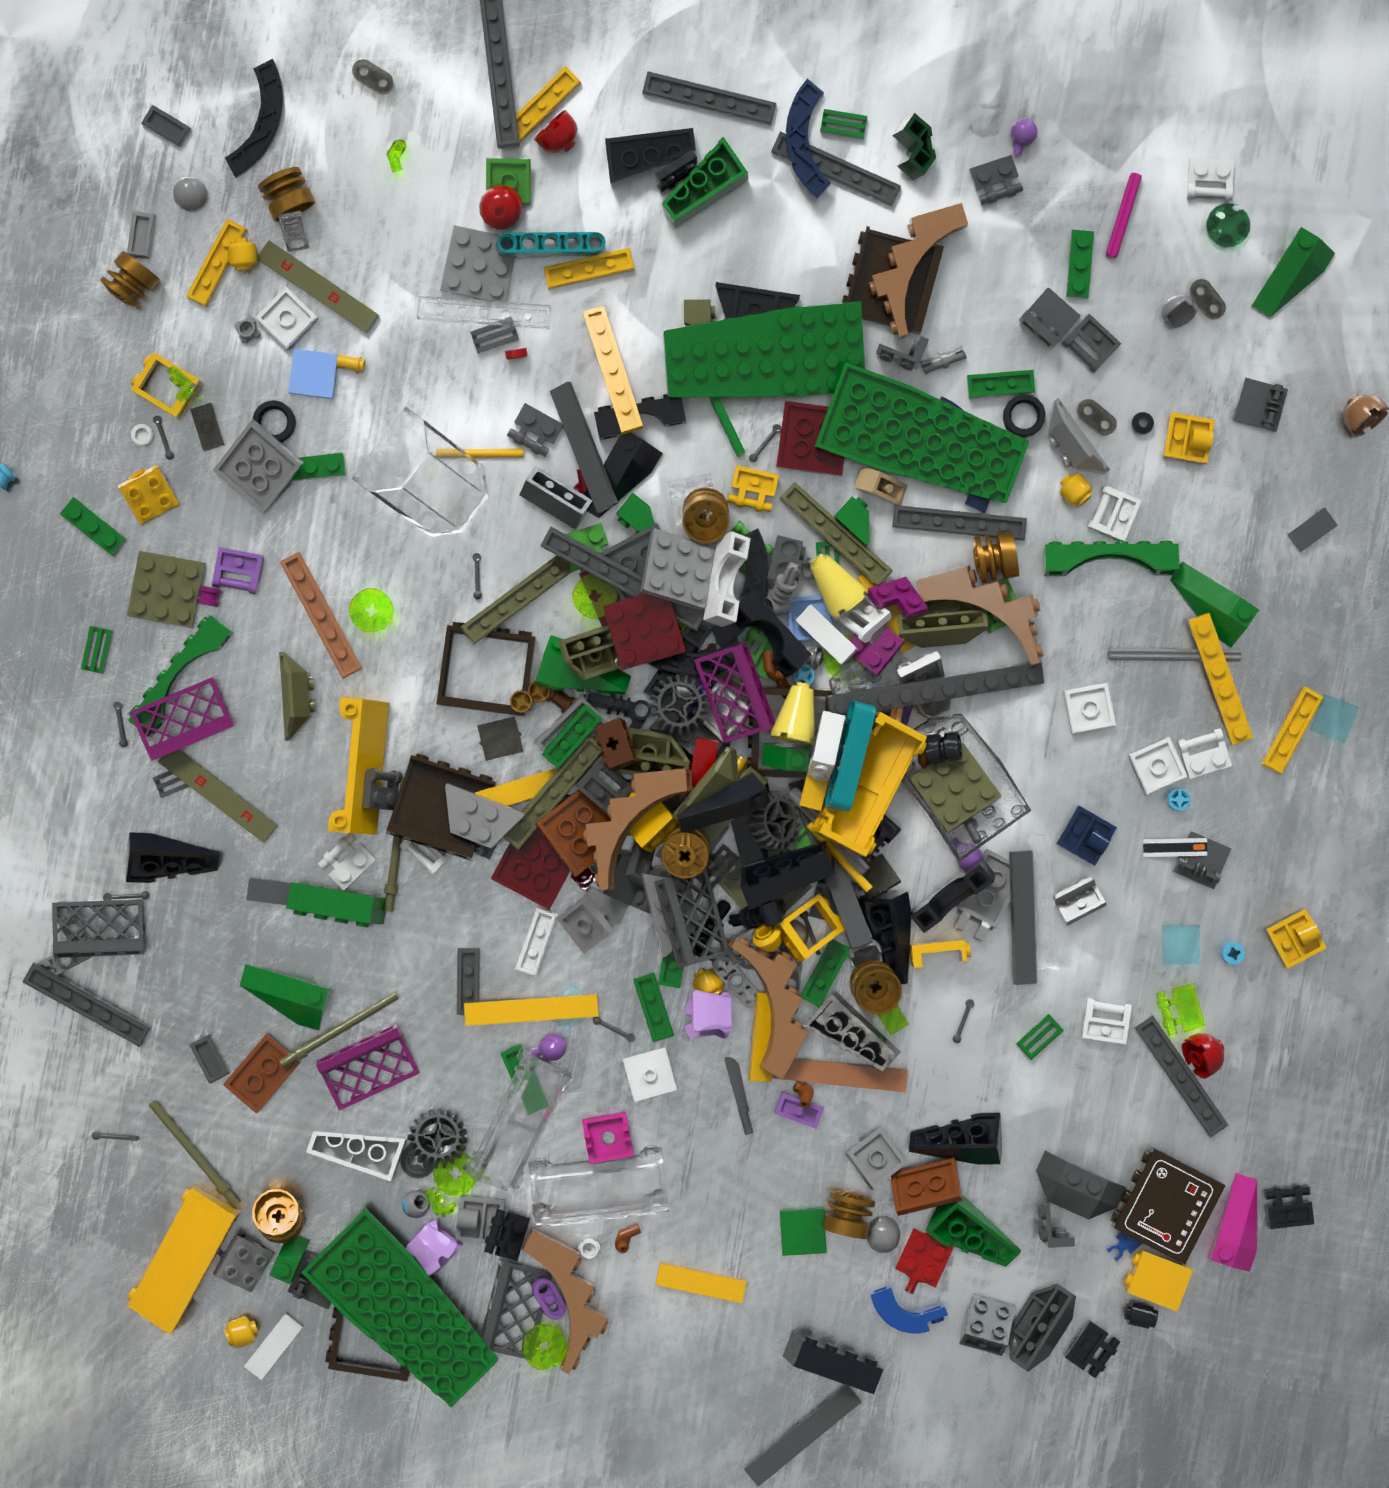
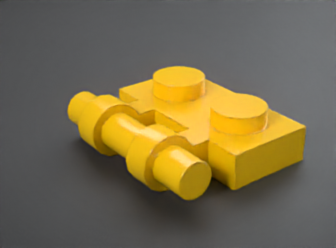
[728,465,779,512]

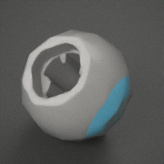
[402,1190,430,1218]

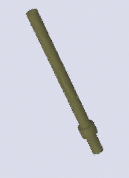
[384,779,403,912]
[280,991,399,1067]
[148,1100,240,1208]

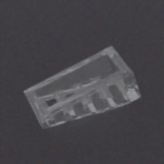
[278,211,309,252]

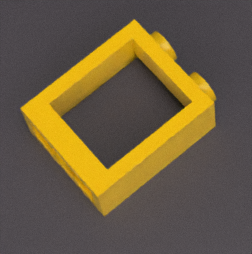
[131,352,203,420]
[776,893,844,963]

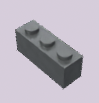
[519,466,593,530]

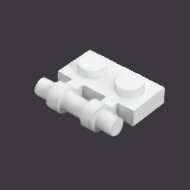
[318,833,376,890]

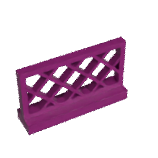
[694,641,775,743]
[130,677,234,761]
[316,1023,420,1111]

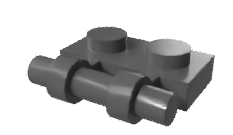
[969,155,1023,204]
[507,403,563,457]

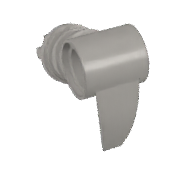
[763,562,799,616]

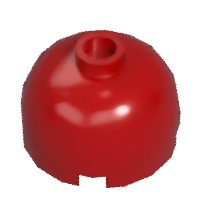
[534,110,578,153]
[479,185,523,230]
[1182,1033,1224,1079]

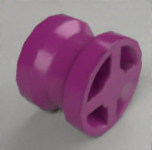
[196,585,221,607]

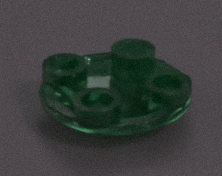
[1206,203,1250,248]

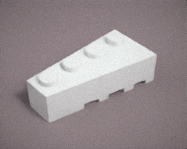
[306,1131,406,1182]

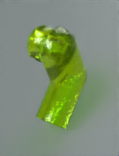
[387,139,407,173]

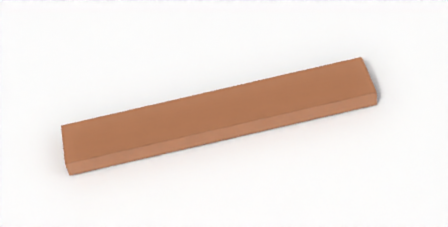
[280,552,363,679]
[773,1058,908,1092]

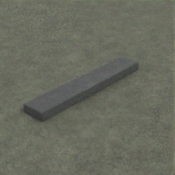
[642,71,776,126]
[771,131,901,207]
[550,382,618,512]
[892,505,1027,541]
[1009,850,1037,985]
[22,962,151,1047]
[1134,1015,1228,1138]
[744,1385,861,1487]

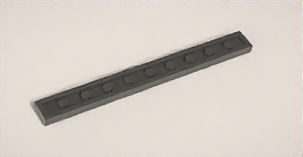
[827,661,1044,717]

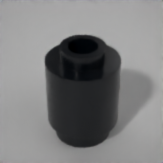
[1124,1302,1158,1329]

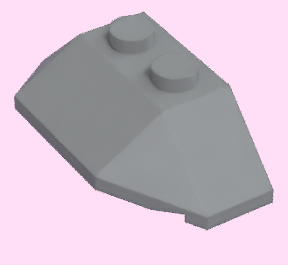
[1048,397,1110,474]

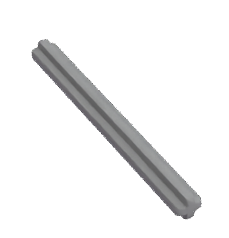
[1109,648,1241,661]

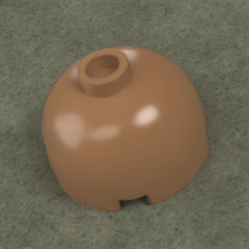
[1344,394,1389,437]

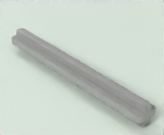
[788,787,869,875]

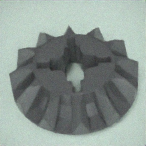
[400,1143,434,1179]

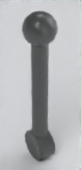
[153,415,174,460]
[749,424,781,462]
[472,553,482,599]
[113,702,128,747]
[103,891,149,901]
[800,911,821,955]
[953,999,974,1043]
[593,1017,635,1042]
[92,1131,138,1141]

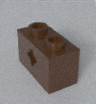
[595,718,639,771]

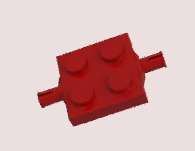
[895,1228,954,1294]

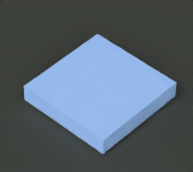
[288,349,338,399]
[787,595,833,642]

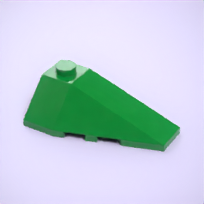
[535,635,631,695]

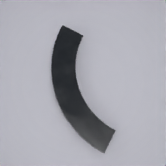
[225,58,283,178]
[711,528,768,648]
[646,639,740,677]

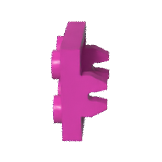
[582,1112,634,1164]

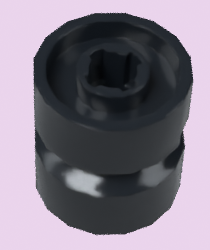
[926,732,962,764]

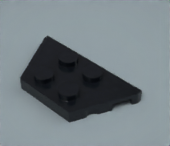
[715,282,800,318]

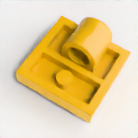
[1163,412,1215,464]
[118,465,179,525]
[1265,909,1326,969]

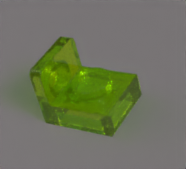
[167,365,196,401]
[877,1005,909,1036]
[425,1186,457,1217]

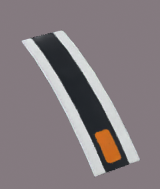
[1143,838,1207,857]

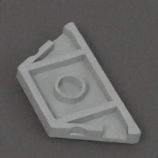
[445,783,527,848]
[640,873,700,957]

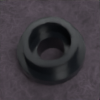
[1131,412,1154,434]

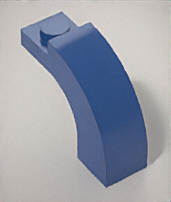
[869,1285,948,1334]

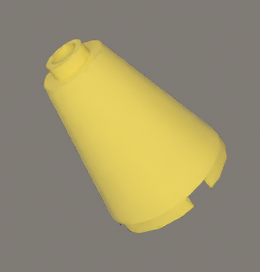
[810,554,868,618]
[770,682,815,745]

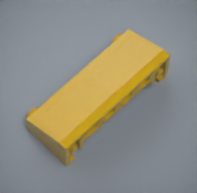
[328,697,390,835]
[810,712,927,857]
[127,1186,241,1335]

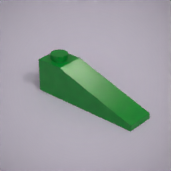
[1251,227,1335,317]
[1170,562,1259,648]
[240,964,331,1031]
[926,1196,1021,1267]

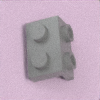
[1053,876,1107,926]

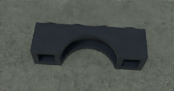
[594,394,686,440]
[735,590,812,678]
[643,623,712,704]
[910,857,996,933]

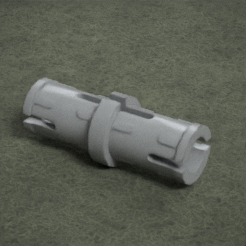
[920,345,967,375]

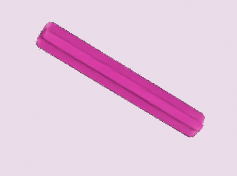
[1106,172,1142,258]

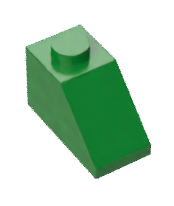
[834,496,870,546]
[762,743,809,772]
[269,1235,310,1284]

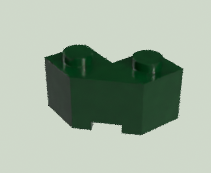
[892,113,936,180]

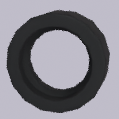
[1003,394,1046,438]
[252,400,296,443]

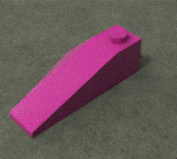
[1207,1173,1257,1272]

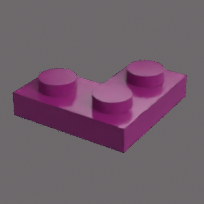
[867,577,928,619]
[849,627,905,677]

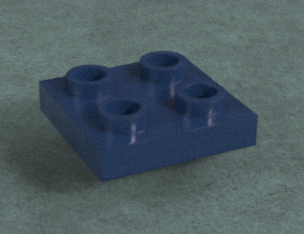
[1056,805,1117,866]

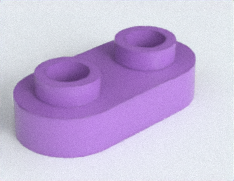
[532,1278,566,1320]

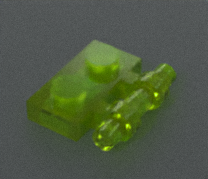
[1156,983,1206,1036]

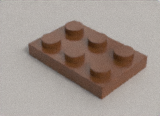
[223,1034,301,1114]
[891,1158,963,1216]

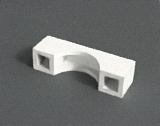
[703,532,751,627]

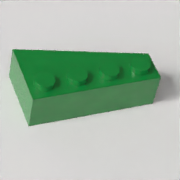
[662,137,749,228]
[286,882,386,928]

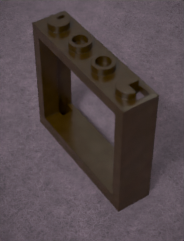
[436,622,536,717]
[747,686,835,779]
[325,1306,410,1382]

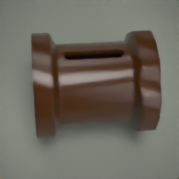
[546,690,575,713]

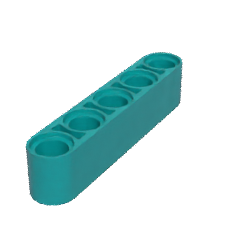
[495,232,606,256]
[825,700,876,813]

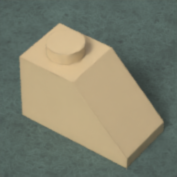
[854,467,908,506]

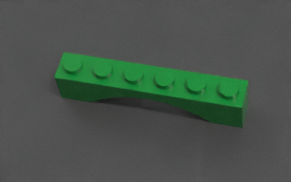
[616,492,737,590]
[1043,541,1180,576]
[128,615,234,737]

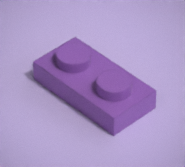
[775,1092,824,1129]

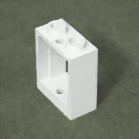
[807,711,845,781]

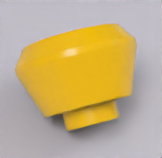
[752,925,782,952]

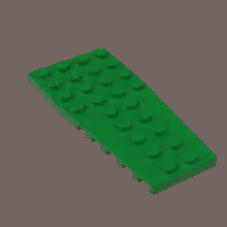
[663,301,865,397]
[815,362,1029,503]
[301,1208,499,1407]

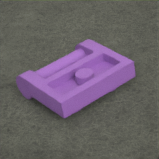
[212,547,263,595]

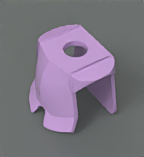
[685,990,732,1039]
[406,1219,462,1276]

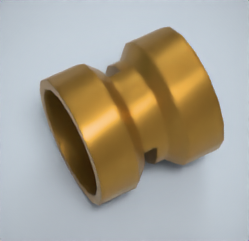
[528,681,551,702]
[510,690,533,713]

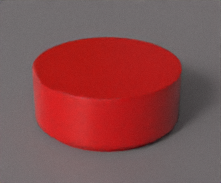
[505,348,528,360]

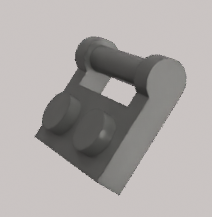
[1061,314,1122,373]
[576,756,632,814]
[362,768,403,810]

